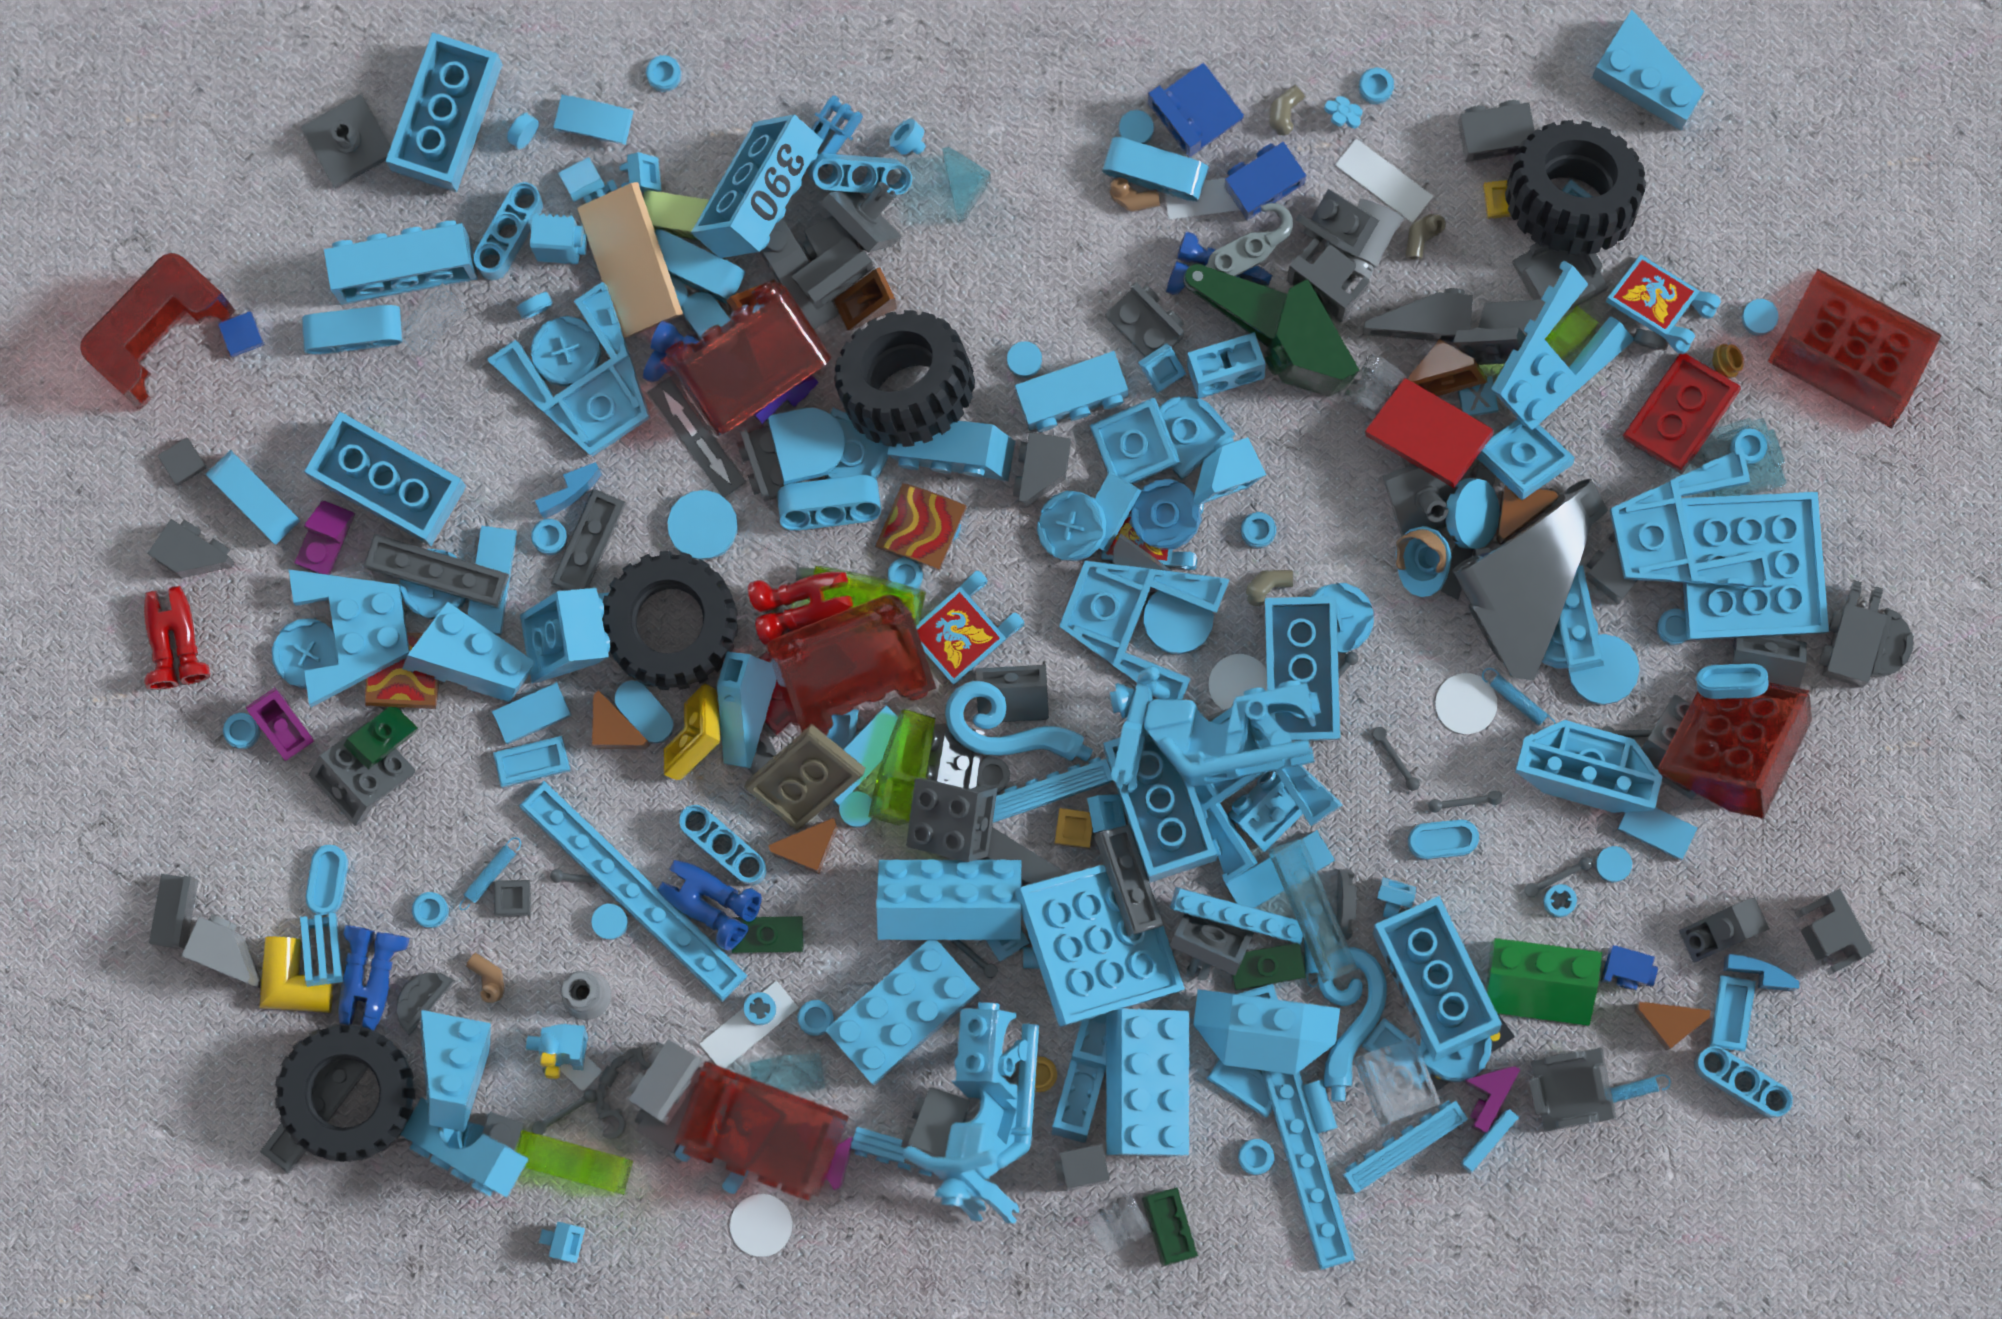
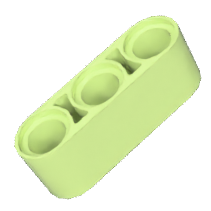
[643,191,709,240]

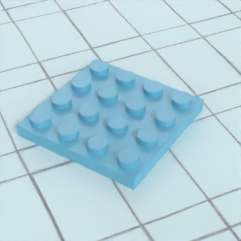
[1682,492,1829,640]
[1014,865,1185,1027]

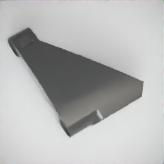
[1453,478,1608,680]

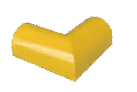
[663,684,720,780]
[259,936,334,1013]

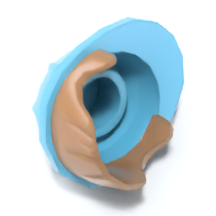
[1396,526,1452,597]

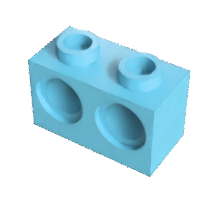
[1187,332,1266,399]

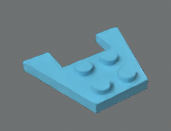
[288,569,410,708]

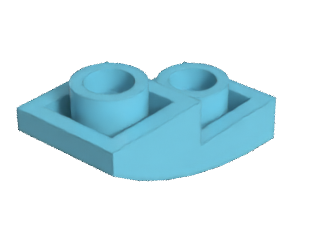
[553,95,634,145]

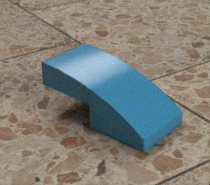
[535,462,602,519]
[1723,954,1800,991]

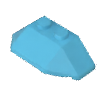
[1515,720,1663,813]
[1193,989,1340,1075]

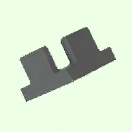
[1287,238,1370,323]
[1512,243,1608,311]
[1794,888,1874,976]
[1529,1048,1617,1132]

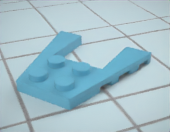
[1491,260,1634,430]
[487,282,651,457]
[1610,447,1773,588]
[1059,561,1230,700]
[1194,707,1343,883]

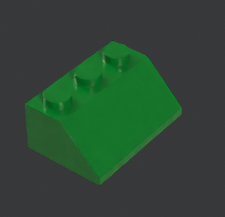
[1486,938,1602,1026]

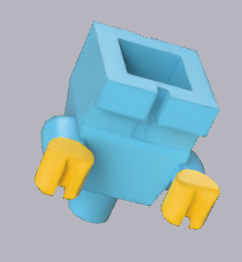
[526,1024,588,1079]

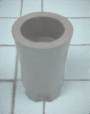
[1344,199,1404,279]
[561,970,611,1020]

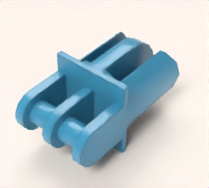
[811,95,863,168]

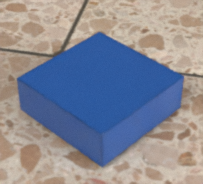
[218,311,265,358]

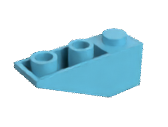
[717,651,780,768]

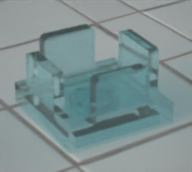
[1699,417,1787,497]

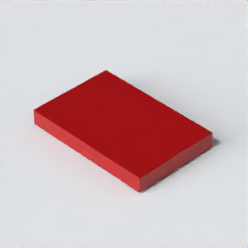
[1622,353,1741,474]
[1365,378,1493,488]

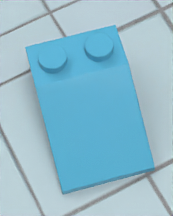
[520,588,610,683]

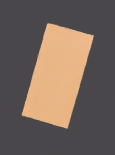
[577,182,683,338]

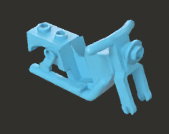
[1110,667,1321,793]
[903,1002,1039,1224]

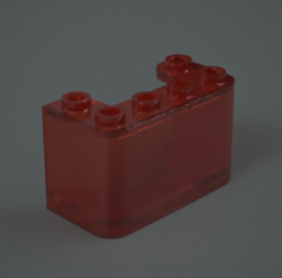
[80,253,236,411]
[660,281,832,436]
[766,595,936,735]
[674,1061,849,1201]

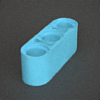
[1102,137,1209,201]
[807,153,912,195]
[474,182,543,280]
[655,229,746,304]
[302,305,402,354]
[206,450,301,545]
[777,475,881,531]
[679,805,767,886]
[1694,1046,1793,1118]

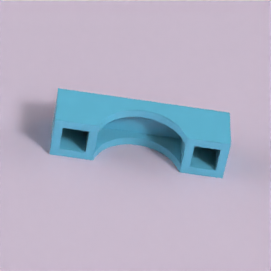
[400,1097,528,1197]

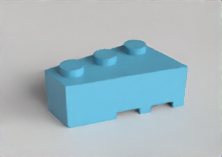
[1592,9,1704,131]
[887,421,1016,481]

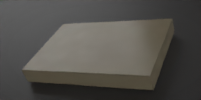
[744,724,866,831]

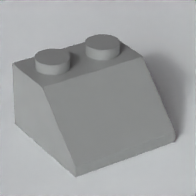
[182,914,261,988]
[628,1039,707,1125]

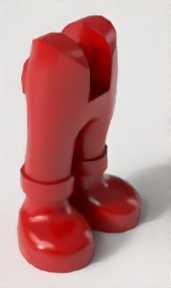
[748,571,854,645]
[144,586,210,690]

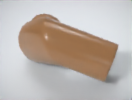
[1110,178,1160,212]
[466,952,505,1003]

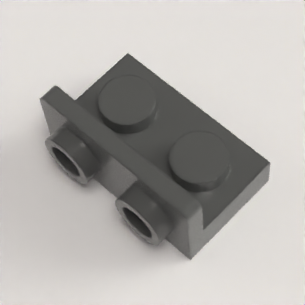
[1295,189,1379,257]
[1105,282,1184,357]
[736,425,802,502]
[920,723,985,789]

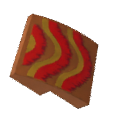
[875,482,967,572]
[365,632,440,709]

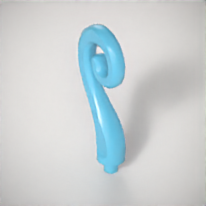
[945,681,1093,761]
[1318,947,1387,1102]

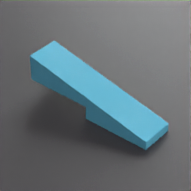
[1051,1014,1106,1143]

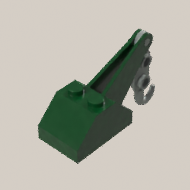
[1183,203,1360,397]

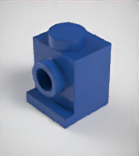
[1600,945,1658,991]

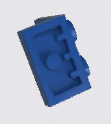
[1148,63,1244,158]

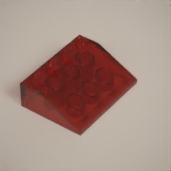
[1767,268,1942,429]
[1658,682,1812,819]

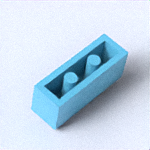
[1015,351,1128,432]

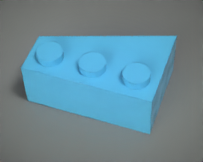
[402,602,535,702]
[421,1010,491,1132]

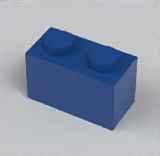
[1224,141,1307,221]

